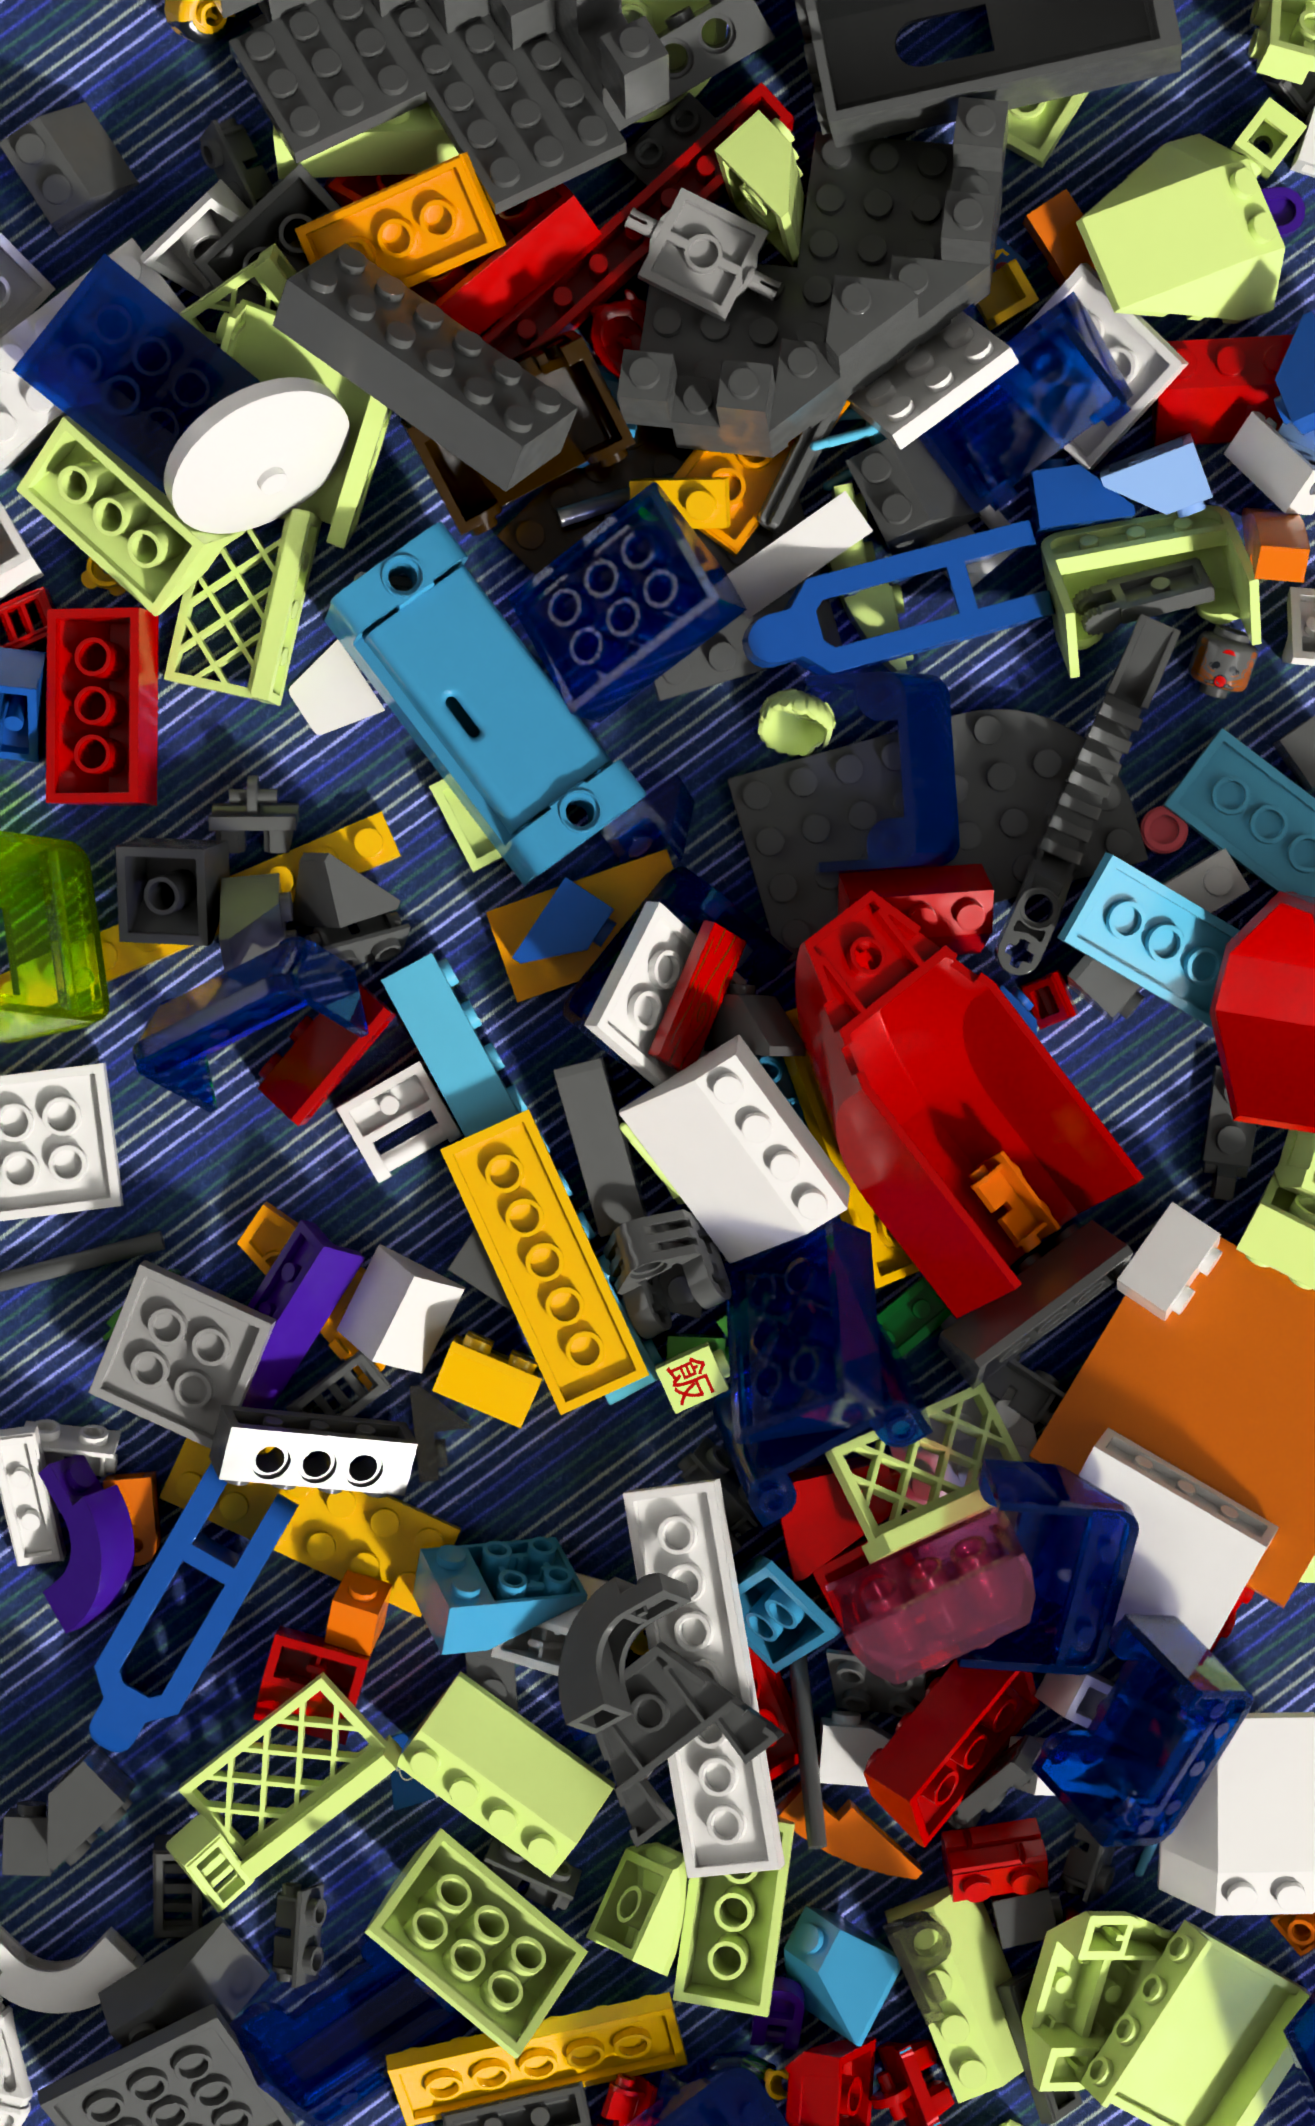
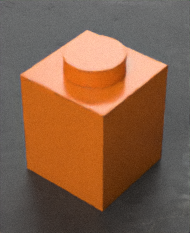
[324,1570,392,1657]

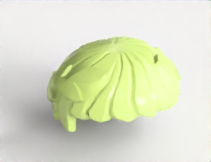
[758,688,836,757]

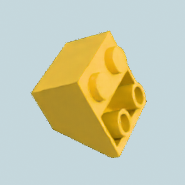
[432,1331,543,1428]

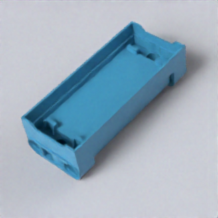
[324,521,647,886]

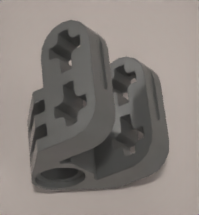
[603,1209,732,1339]

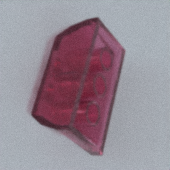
[825,1504,1036,1685]

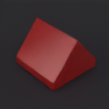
[1021,969,1078,1030]

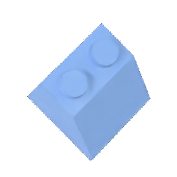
[1100,433,1213,518]

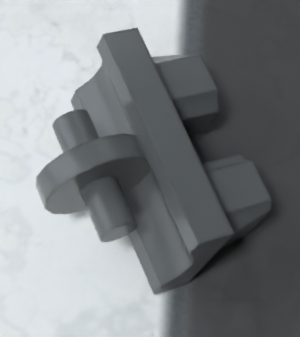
[208,775,300,853]

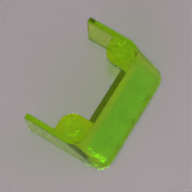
[0,831,110,1043]

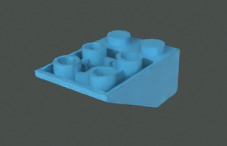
[413,1537,588,1655]

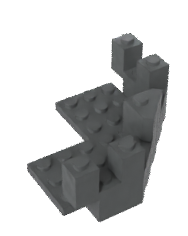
[213,0,670,215]
[617,97,1009,458]

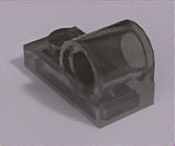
[883,1911,952,2026]

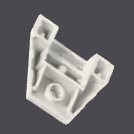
[1157,1712,1315,1916]

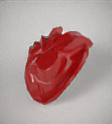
[590,289,646,379]

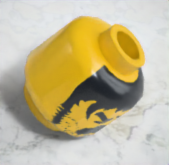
[164,0,235,45]

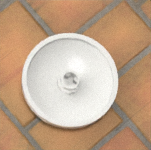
[163,377,350,534]

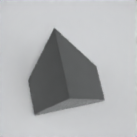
[291,853,401,928]

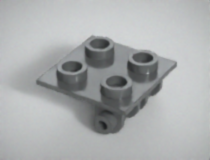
[826,1632,927,1718]

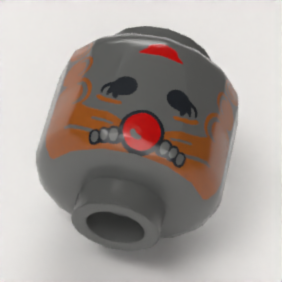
[1188,624,1258,699]

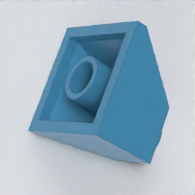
[784,1906,906,2046]

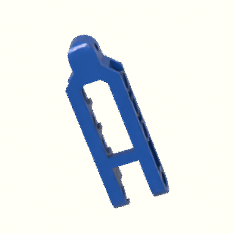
[742,520,1056,679]
[89,1463,299,1753]

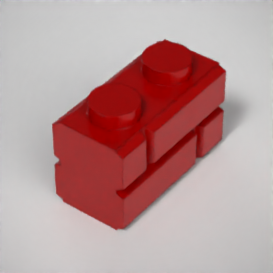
[941,1818,1048,1903]

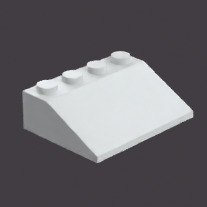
[619,1035,850,1264]

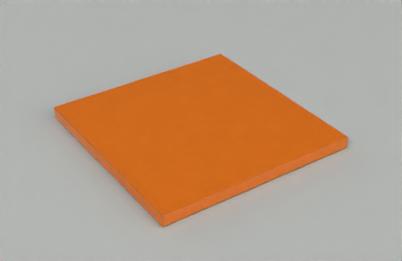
[1029,1237,1315,1609]

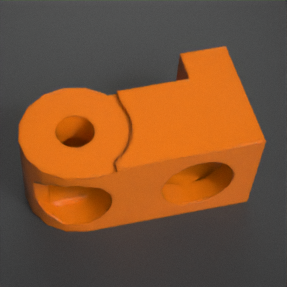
[103,1471,161,1566]

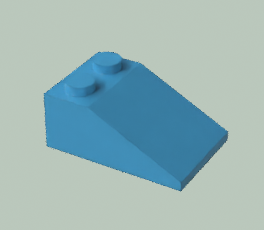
[736,1554,842,1673]

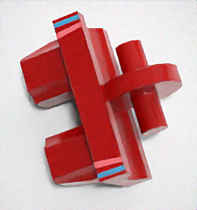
[870,2038,954,2126]

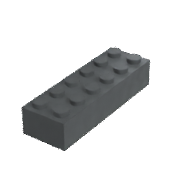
[272,243,578,492]

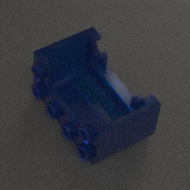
[1031,1614,1254,1847]

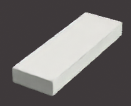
[0,1425,67,1566]

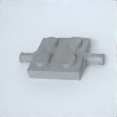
[624,187,782,322]

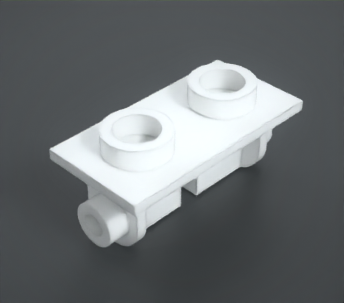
[24,1419,121,1477]

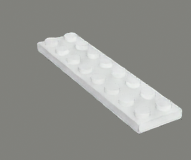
[623,1478,785,1879]

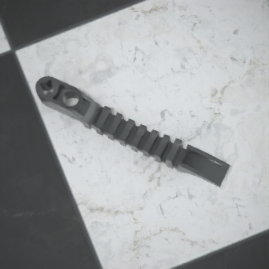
[994,614,1181,975]

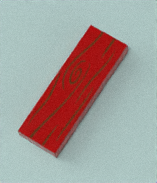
[648,920,747,1072]

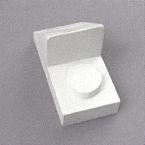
[1282,587,1315,666]

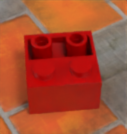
[253,1626,372,1745]

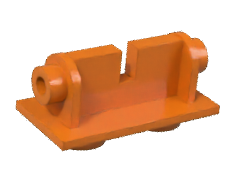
[968,1151,1061,1253]

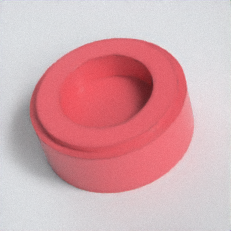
[1139,806,1188,854]

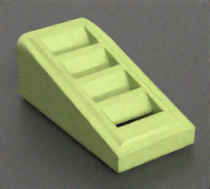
[166,1815,255,1913]

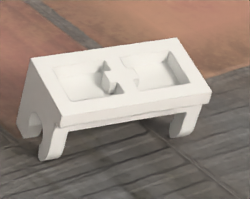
[1224,411,1315,515]

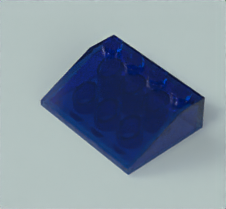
[12,253,261,495]
[508,482,747,723]
[724,1217,884,1444]

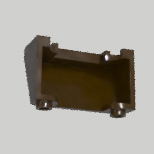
[400,330,636,536]

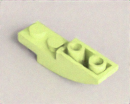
[826,483,914,675]

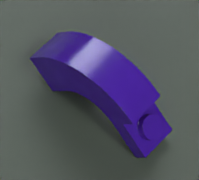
[38,1455,134,1634]

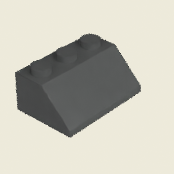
[193,163,340,311]

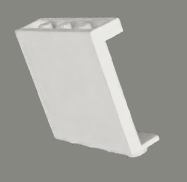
[1023,1427,1279,1681]

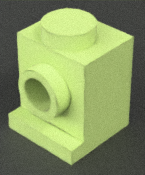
[1231,97,1307,181]

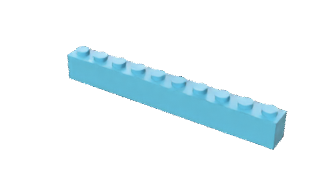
[381,953,664,1405]

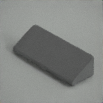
[441,2081,593,2126]

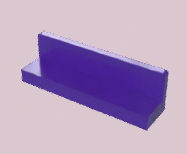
[242,1219,364,1409]

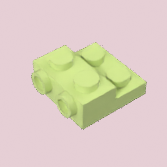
[1248,0,1315,85]

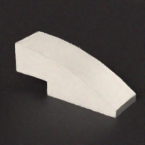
[720,491,873,619]

